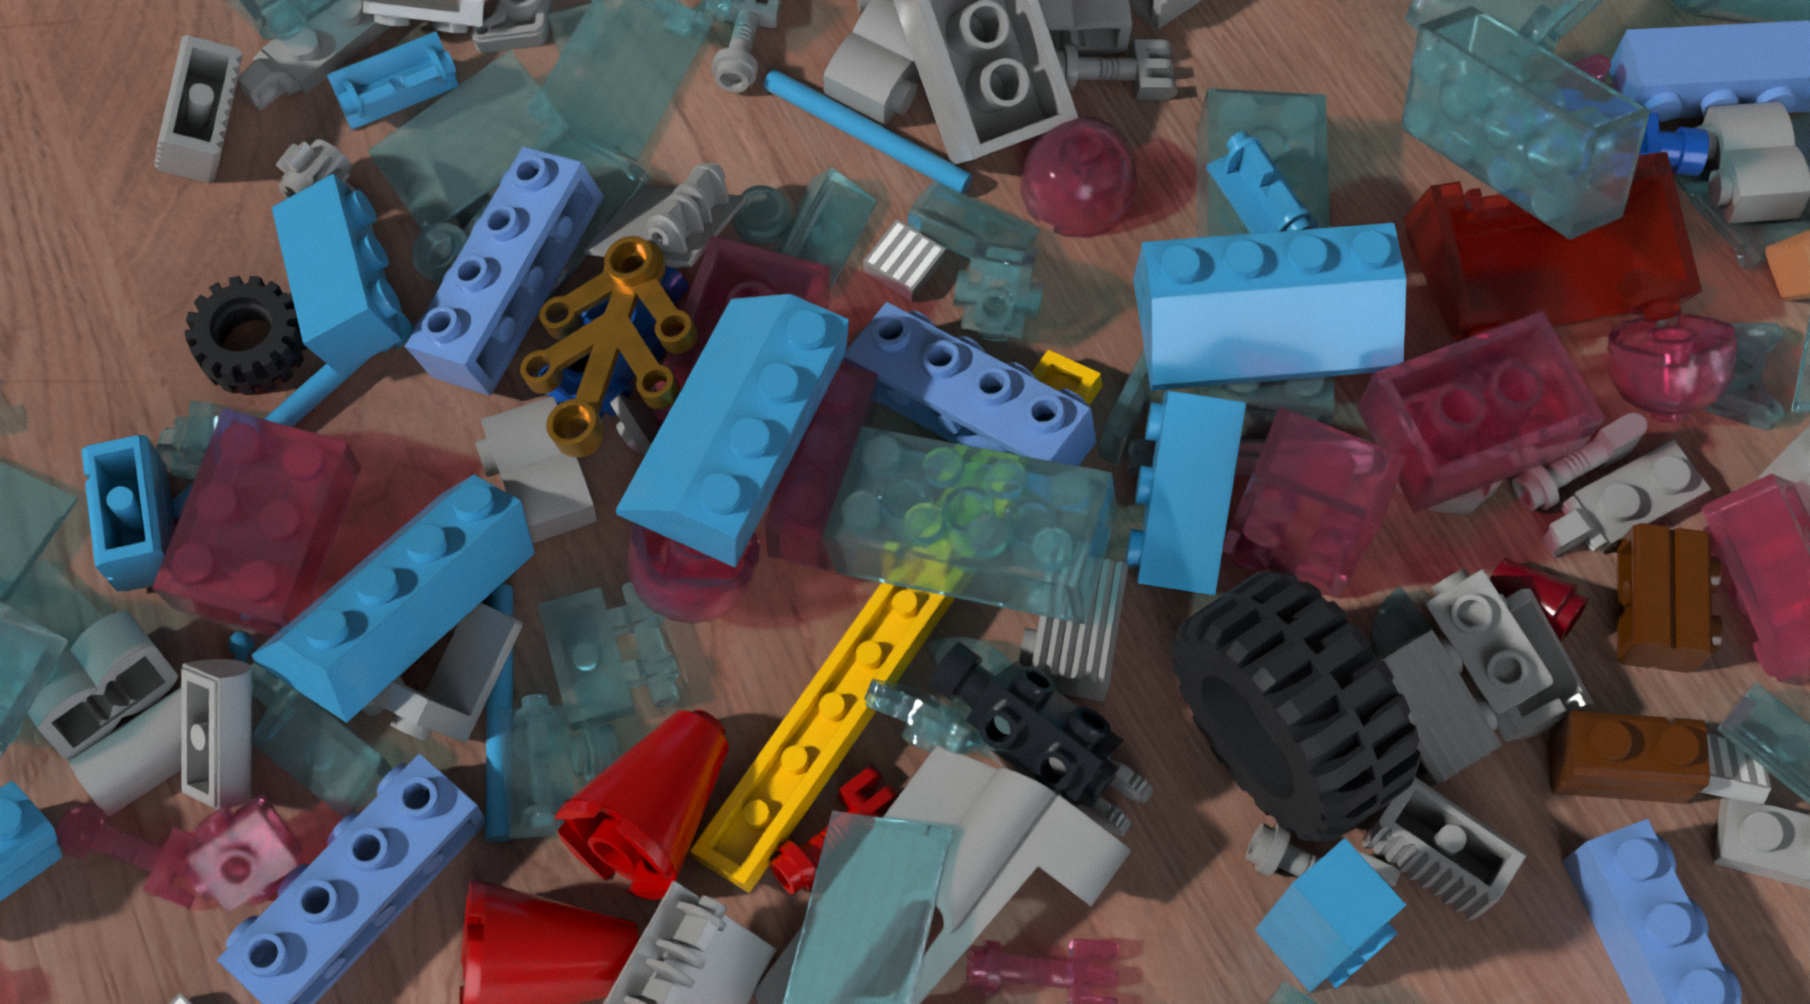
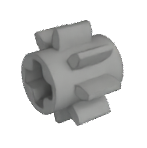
[276,139,355,198]

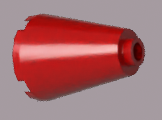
[555,709,729,900]
[459,881,641,1004]

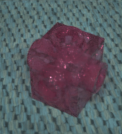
[185,793,302,913]

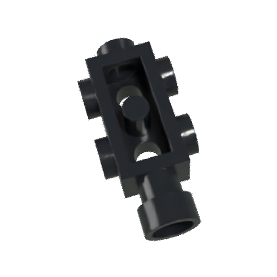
[928,642,1124,802]

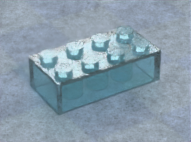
[1401,6,1650,240]
[822,426,1117,624]

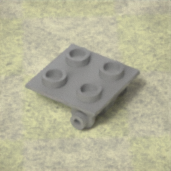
[584,162,746,268]
[603,881,777,1004]

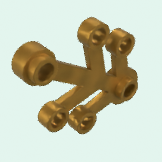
[520,236,698,457]

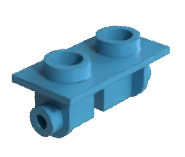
[326,31,459,130]
[1206,131,1319,234]

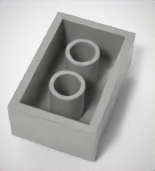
[893,0,1079,165]

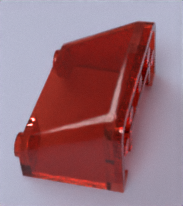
[1403,151,1702,349]

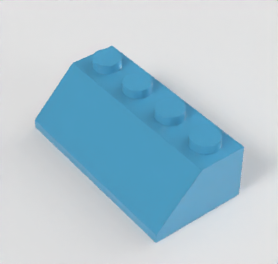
[1133,223,1406,391]
[616,294,850,568]
[251,475,535,723]

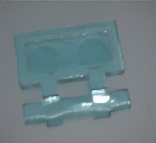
[537,579,680,732]

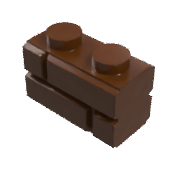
[1617,523,1723,673]
[1549,710,1710,804]

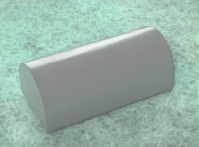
[181,659,252,811]
[68,686,181,817]

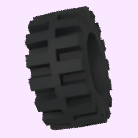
[185,276,308,395]

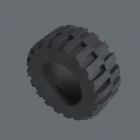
[1171,571,1421,842]

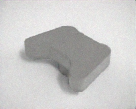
[471,0,553,53]

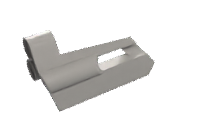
[754,745,1132,1004]

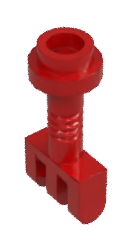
[769,765,899,895]

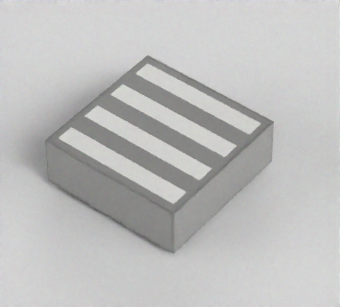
[863,219,946,302]
[1700,733,1771,805]

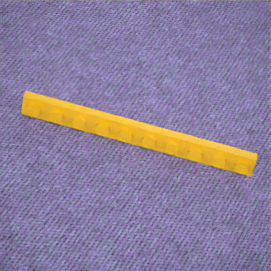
[690,349,1103,893]

